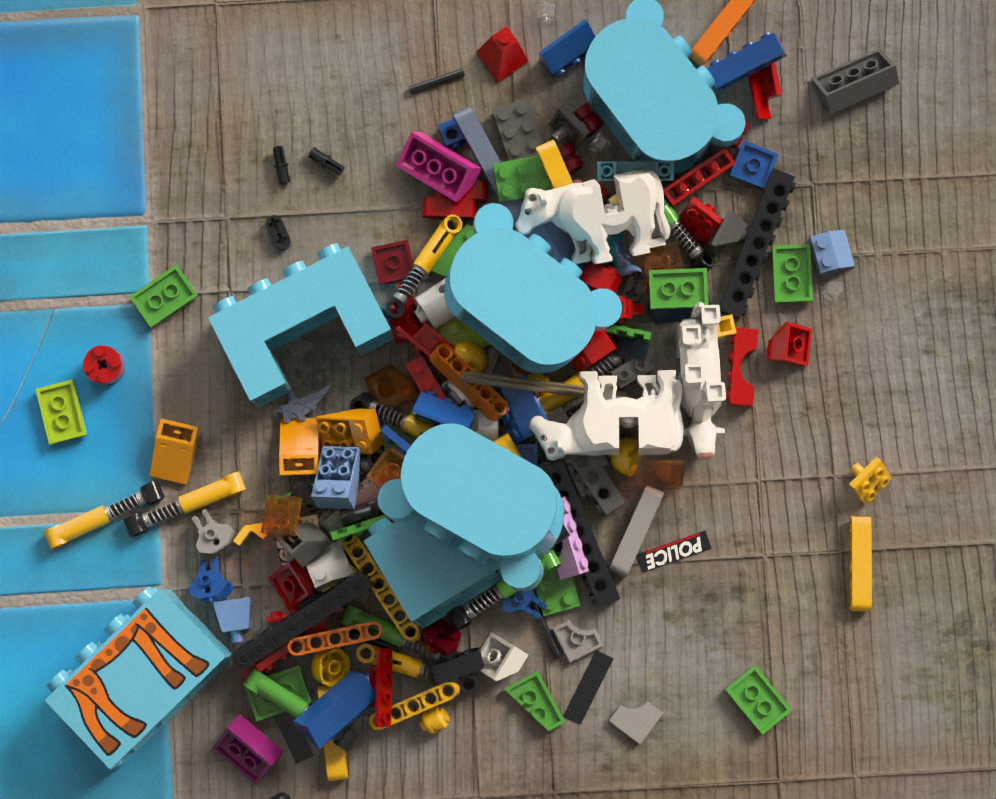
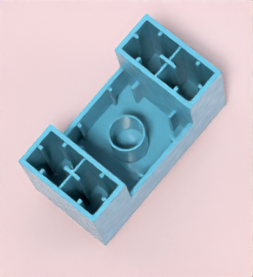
[208,243,394,408]

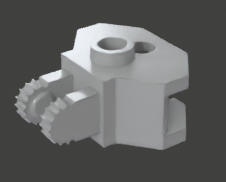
[192,509,235,554]

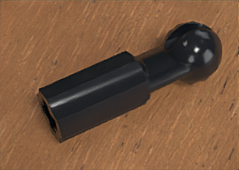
[339,499,384,527]

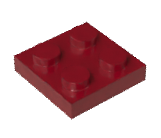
[371,240,413,285]

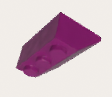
[213,714,284,785]

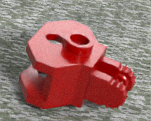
[615,296,645,324]

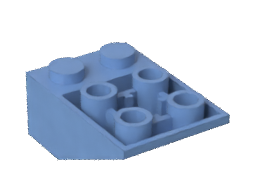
[311,446,360,509]

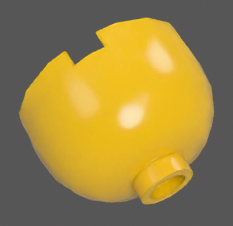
[453,340,487,373]
[608,437,641,477]
[311,648,350,687]

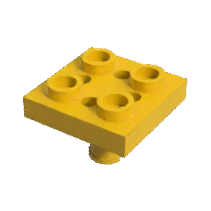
[850,457,892,505]

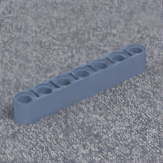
[453,106,523,230]

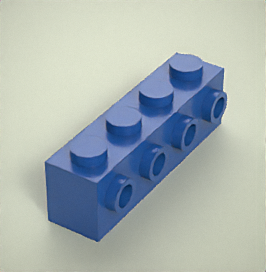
[706,32,787,92]

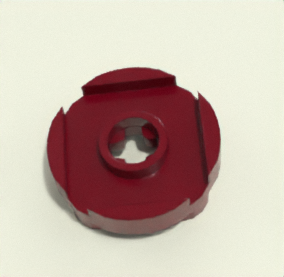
[422,620,461,655]

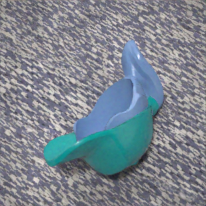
[606,231,641,276]

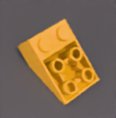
[315,408,384,454]
[150,418,201,485]
[279,418,320,476]

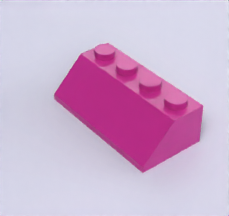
[395,132,482,202]

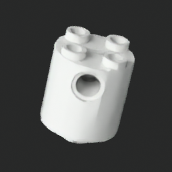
[414,278,455,330]

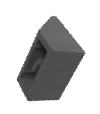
[274,522,332,568]

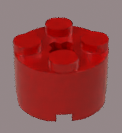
[579,259,622,293]
[83,345,125,386]

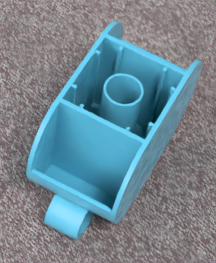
[583,0,745,174]
[444,203,622,374]
[378,423,564,591]

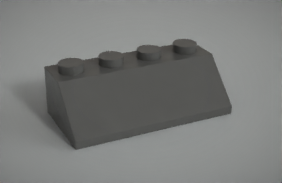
[811,48,900,114]

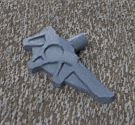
[277,386,330,423]

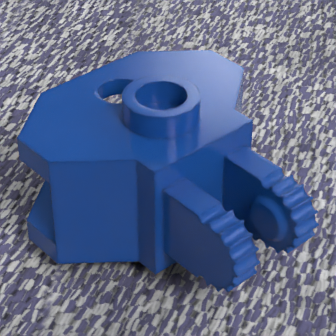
[189,557,233,603]
[502,589,548,619]

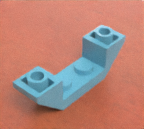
[597,161,674,181]

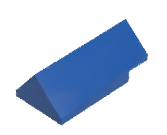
[293,671,376,750]

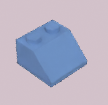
[808,230,855,276]

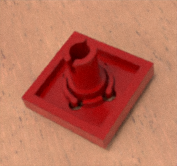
[679,196,723,246]

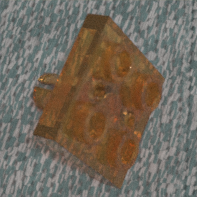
[641,241,684,285]
[261,495,302,536]

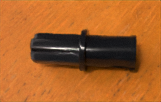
[273,146,291,184]
[308,147,345,175]

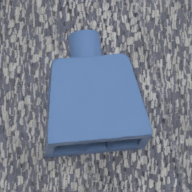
[213,597,252,643]

